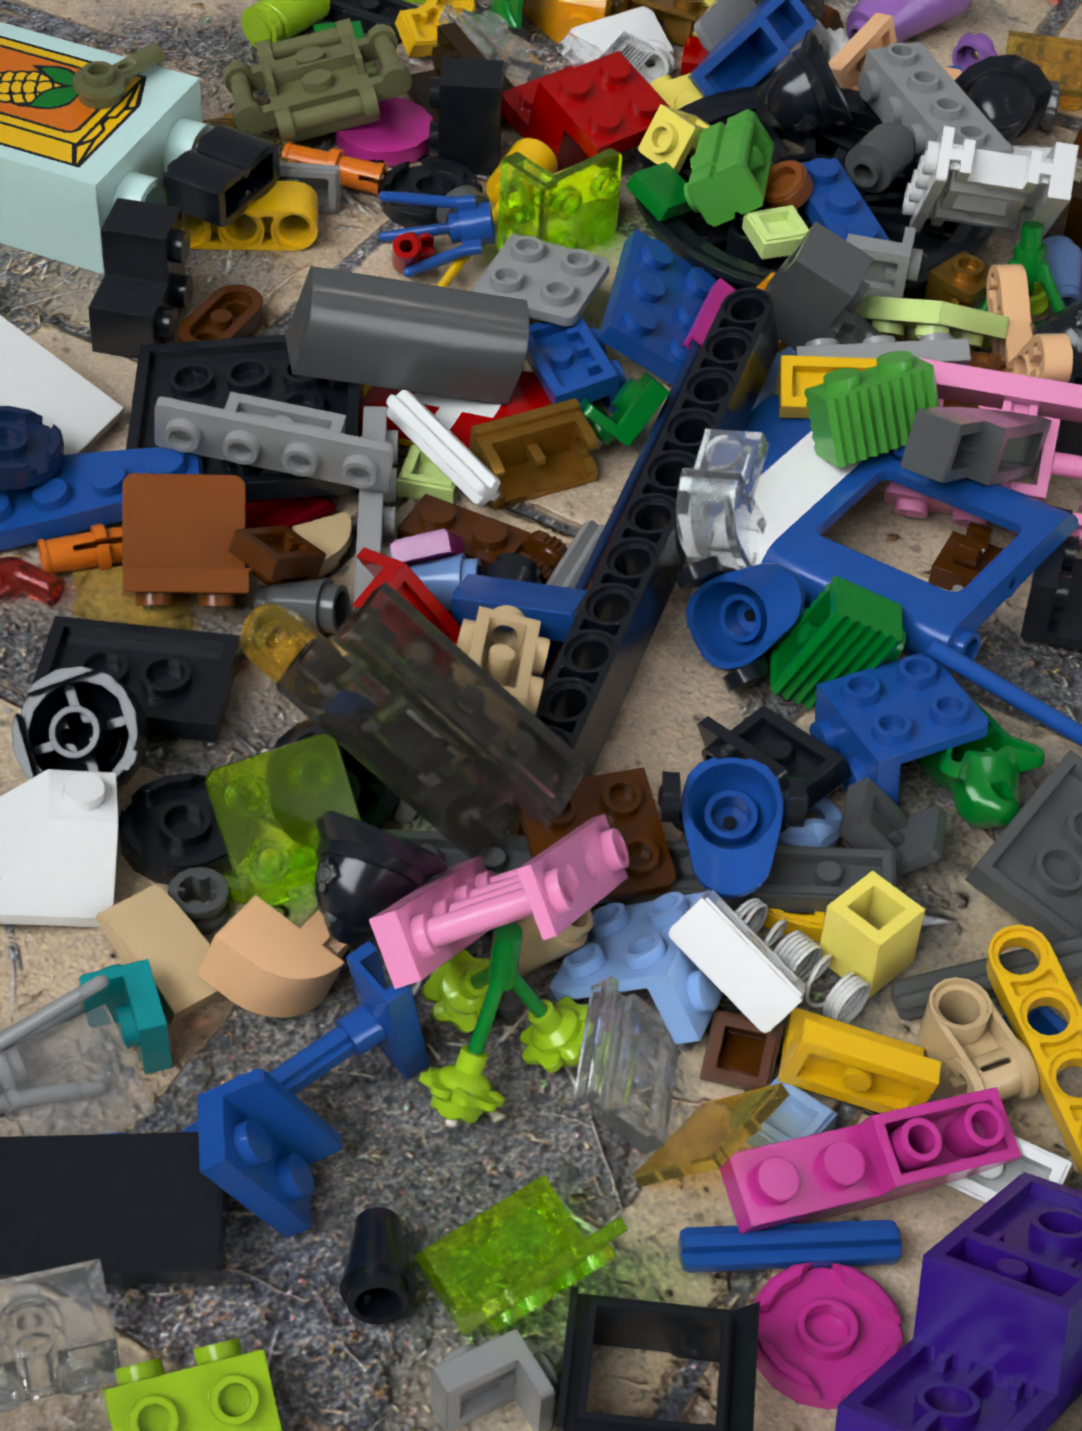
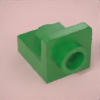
[580,372,670,447]

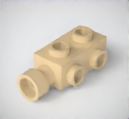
[446,605,550,761]

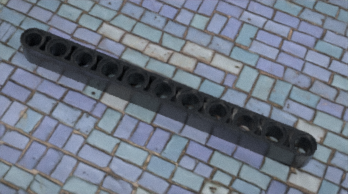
[515,287,779,787]

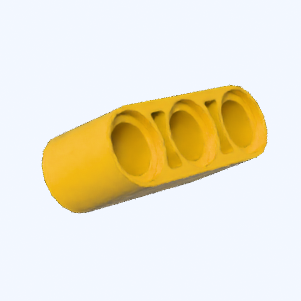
[182,181,319,251]

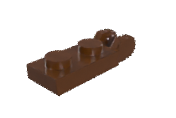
[397,494,567,584]

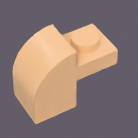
[197,895,350,1018]

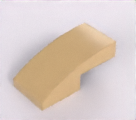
[96,883,222,1023]

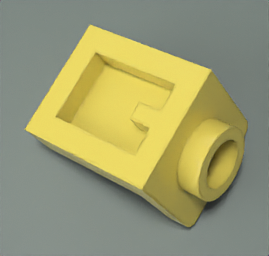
[638,104,711,173]

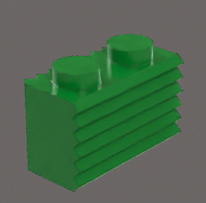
[770,576,906,710]

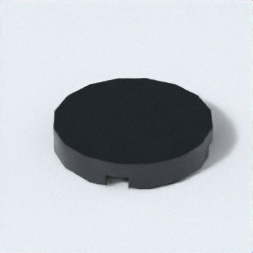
[380,158,483,228]
[118,773,252,885]

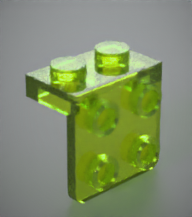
[497,148,622,251]
[206,734,360,906]
[414,1174,629,1336]

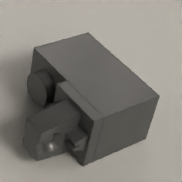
[764,222,882,350]

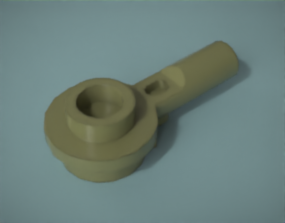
[72,43,164,109]

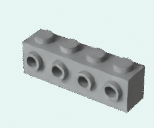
[858,42,1014,164]

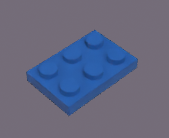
[598,229,717,385]

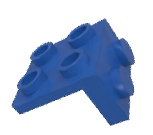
[809,653,989,806]

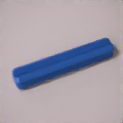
[678,1220,902,1273]

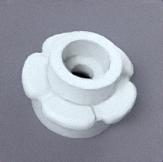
[627,40,674,83]

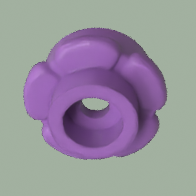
[952,33,998,71]

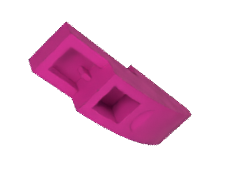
[717,1087,1022,1235]

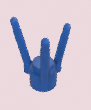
[379,191,496,278]

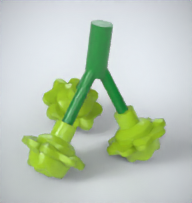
[419,922,599,1123]

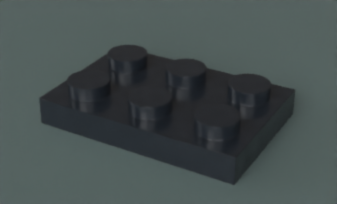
[27,616,241,742]

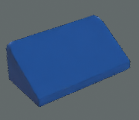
[450,574,588,642]

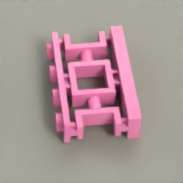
[884,358,1082,547]

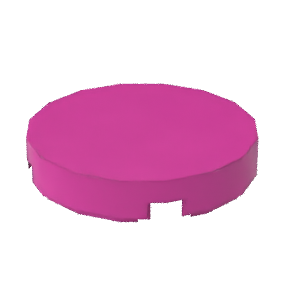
[335,97,433,167]
[754,1262,903,1410]

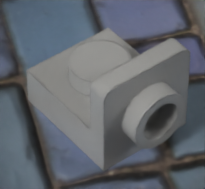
[846,227,923,298]

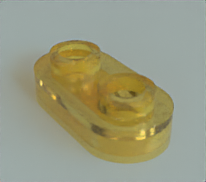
[241,603,345,704]

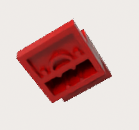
[502,51,670,171]

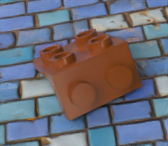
[122,473,249,608]

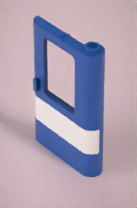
[688,394,1079,674]

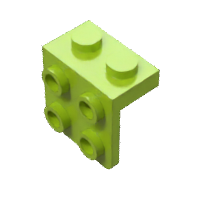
[100,1337,282,1431]

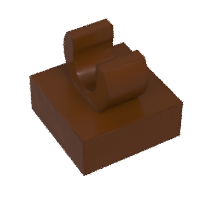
[929,521,1003,590]

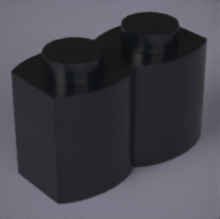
[163,125,280,227]

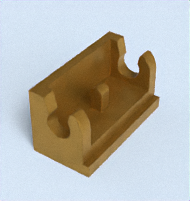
[469,398,599,510]

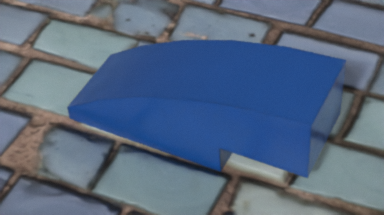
[688,0,818,97]

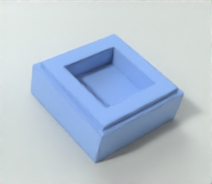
[735,1077,838,1148]

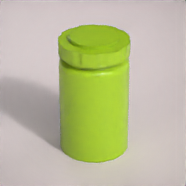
[241,0,330,48]

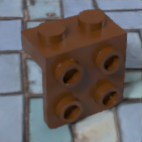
[508,767,676,904]

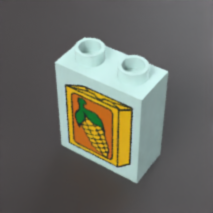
[0,22,214,275]

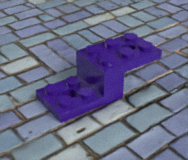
[835,1172,1082,1431]

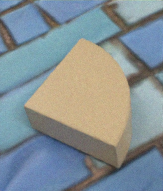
[292,511,352,578]

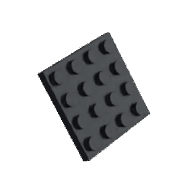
[126,334,363,502]

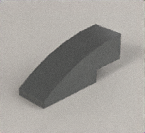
[900,407,1052,486]

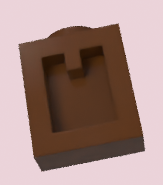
[228,525,326,585]

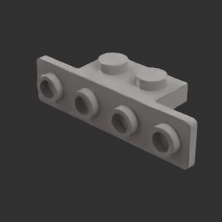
[154,391,394,493]

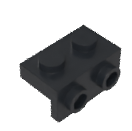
[697,705,851,811]

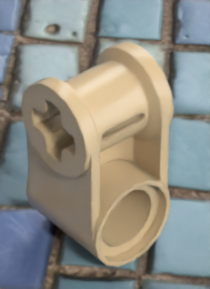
[917,977,1039,1101]

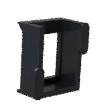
[555,1286,760,1431]

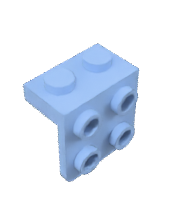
[550,892,724,1044]

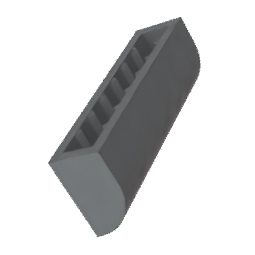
[285,266,529,405]

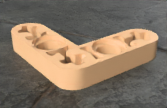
[986,264,1073,383]

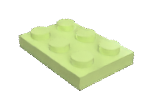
[855,296,1009,347]

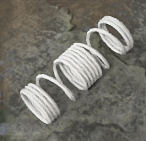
[734,898,870,1024]

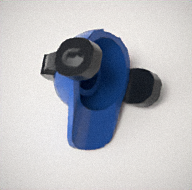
[674,555,805,692]
[658,757,809,899]

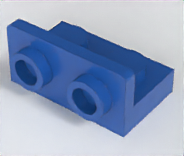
[525,316,627,416]
[197,1069,342,1239]

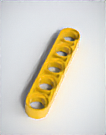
[986,924,1082,1177]

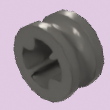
[168,867,230,935]

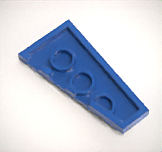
[0,447,204,551]

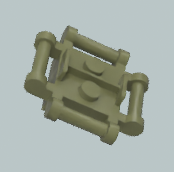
[223,18,412,145]

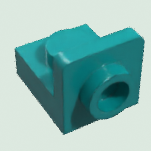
[79,959,173,1074]

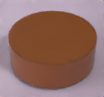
[764,160,814,209]

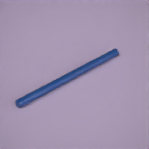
[925,638,1082,747]

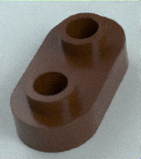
[178,285,264,342]

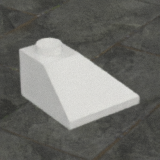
[0,769,118,927]

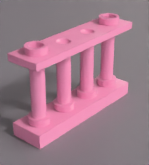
[369,814,629,989]

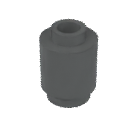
[845,122,915,193]

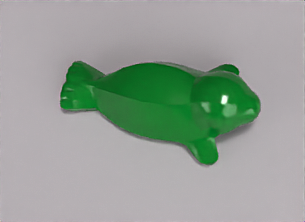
[916,698,1045,829]

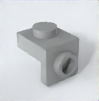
[431,1328,560,1431]

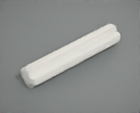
[386,390,501,506]

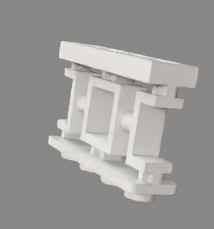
[902,126,1079,249]

